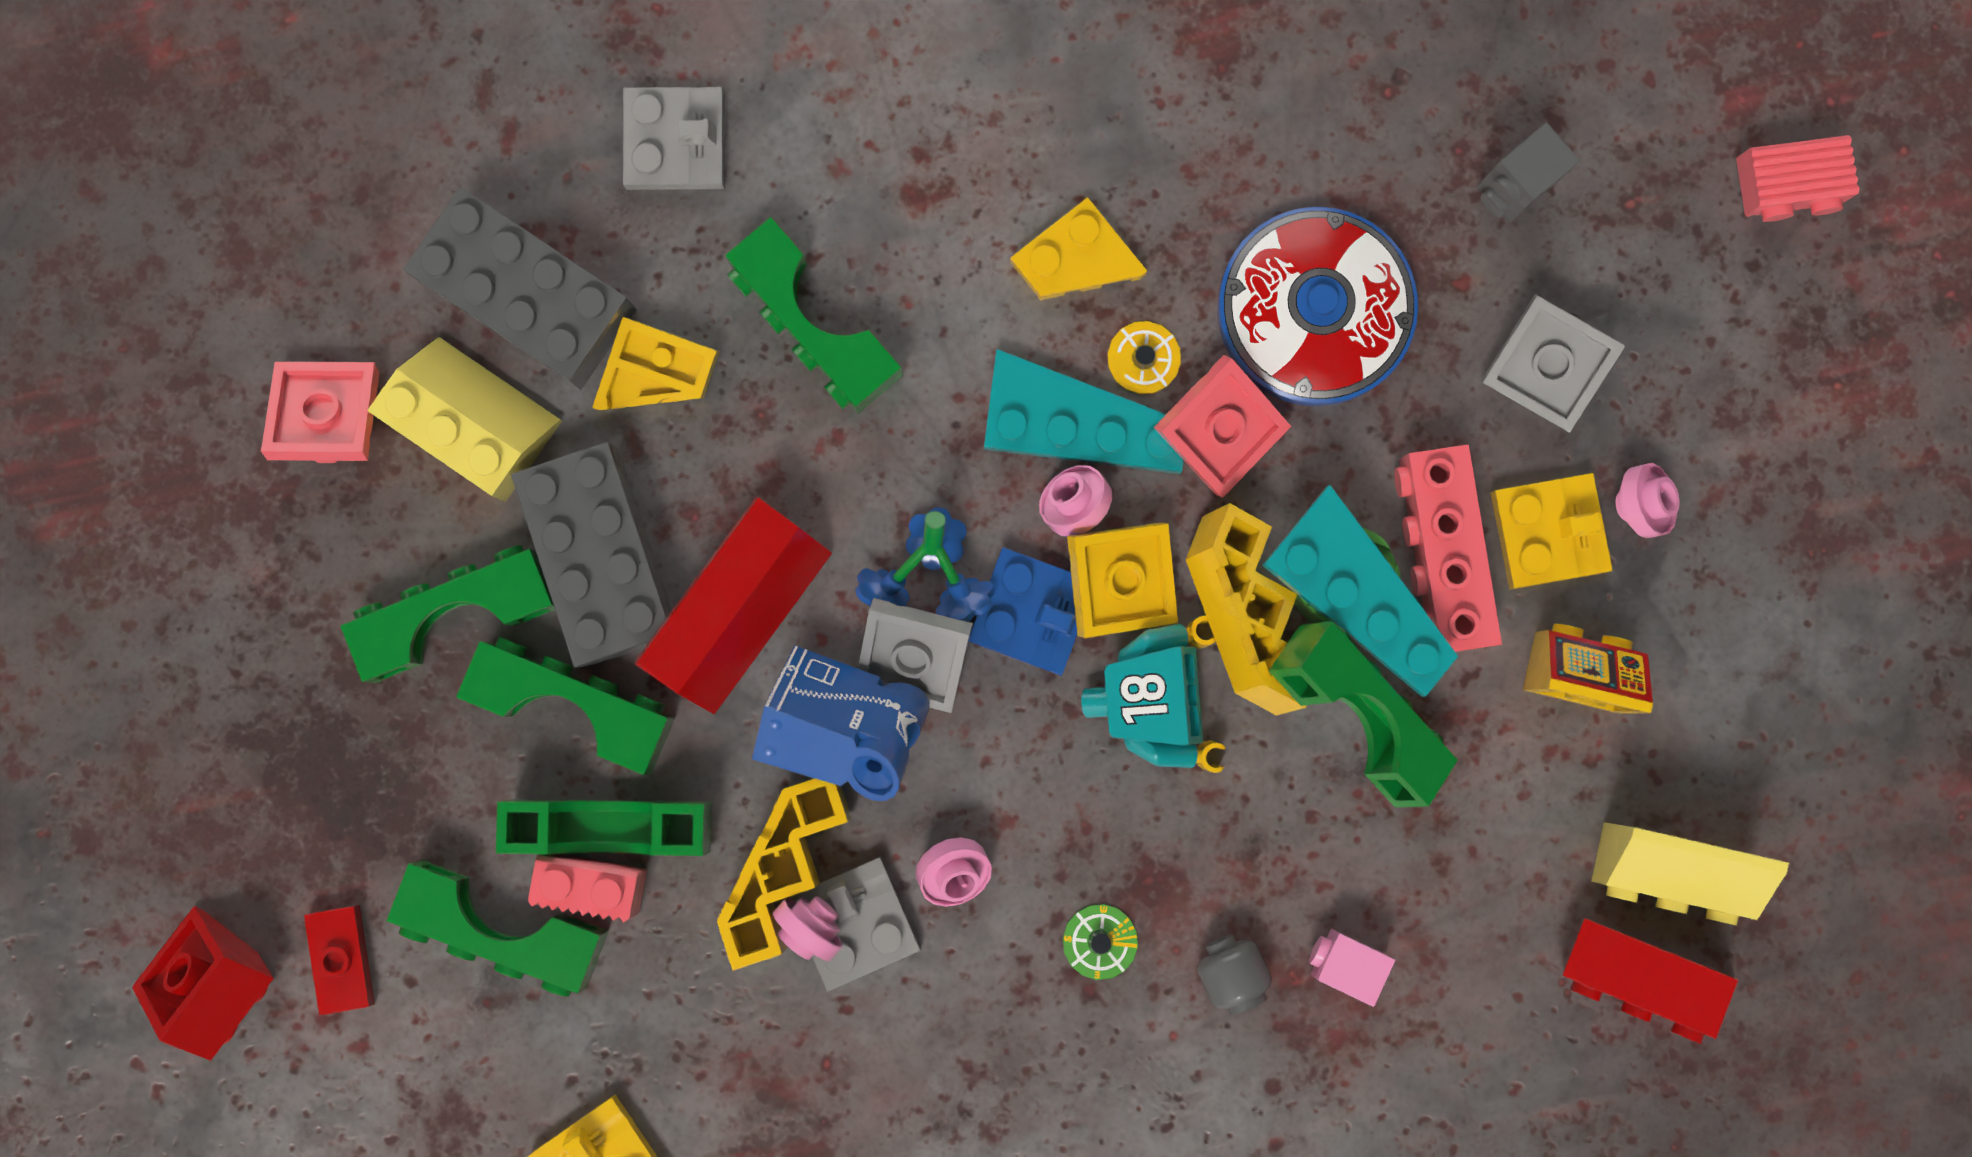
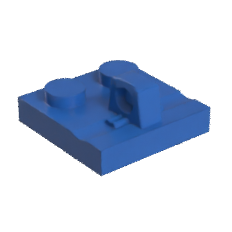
[969,547,1077,676]

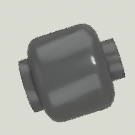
[1197,934,1272,1015]

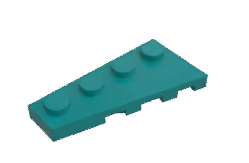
[984,349,1184,474]
[1262,485,1458,697]

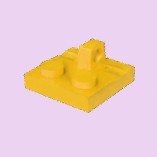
[1490,473,1613,590]
[1067,523,1178,638]
[527,1094,657,1157]

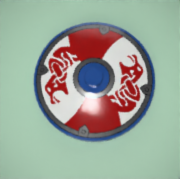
[1217,207,1418,406]

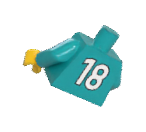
[1081,616,1226,773]

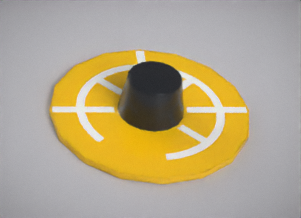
[1107,321,1181,394]

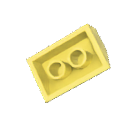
[367,337,562,502]
[1592,822,1789,926]

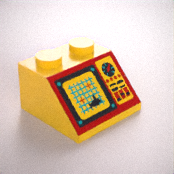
[1523,623,1653,714]

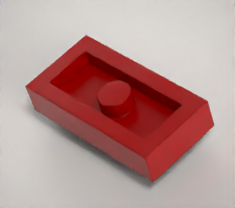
[304,904,375,1016]

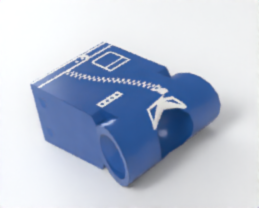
[752,645,930,801]

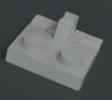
[623,87,725,190]
[1482,294,1625,433]
[858,598,973,713]
[788,856,921,992]

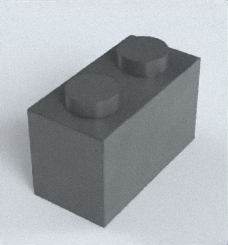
[1477,122,1580,224]

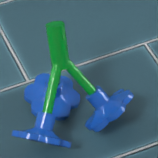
[855,507,995,622]

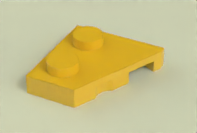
[1010,197,1147,300]
[592,317,720,410]

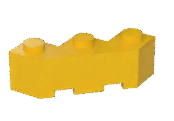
[1185,503,1307,716]
[717,778,852,971]

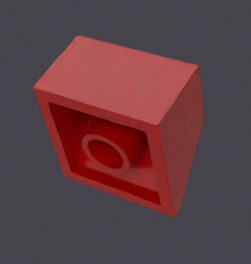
[132,906,274,1061]

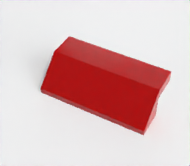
[634,496,832,715]

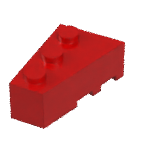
[1562,918,1738,1044]

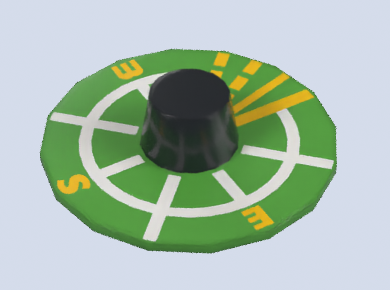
[1063,904,1138,980]

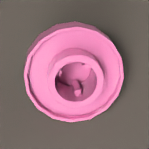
[1615,463,1680,539]
[1039,465,1112,536]
[915,837,992,907]
[773,896,843,961]

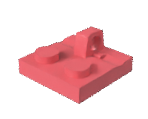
[1154,355,1291,498]
[261,362,380,463]

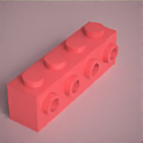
[1394,444,1502,652]

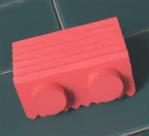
[1736,135,1860,222]
[528,853,647,923]

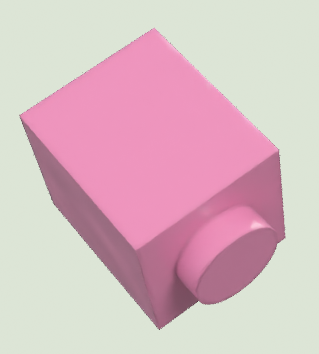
[1309,928,1395,1007]

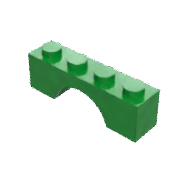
[725,217,903,414]
[340,545,555,683]
[1269,621,1458,807]
[456,636,675,775]
[496,799,712,856]
[386,860,609,997]

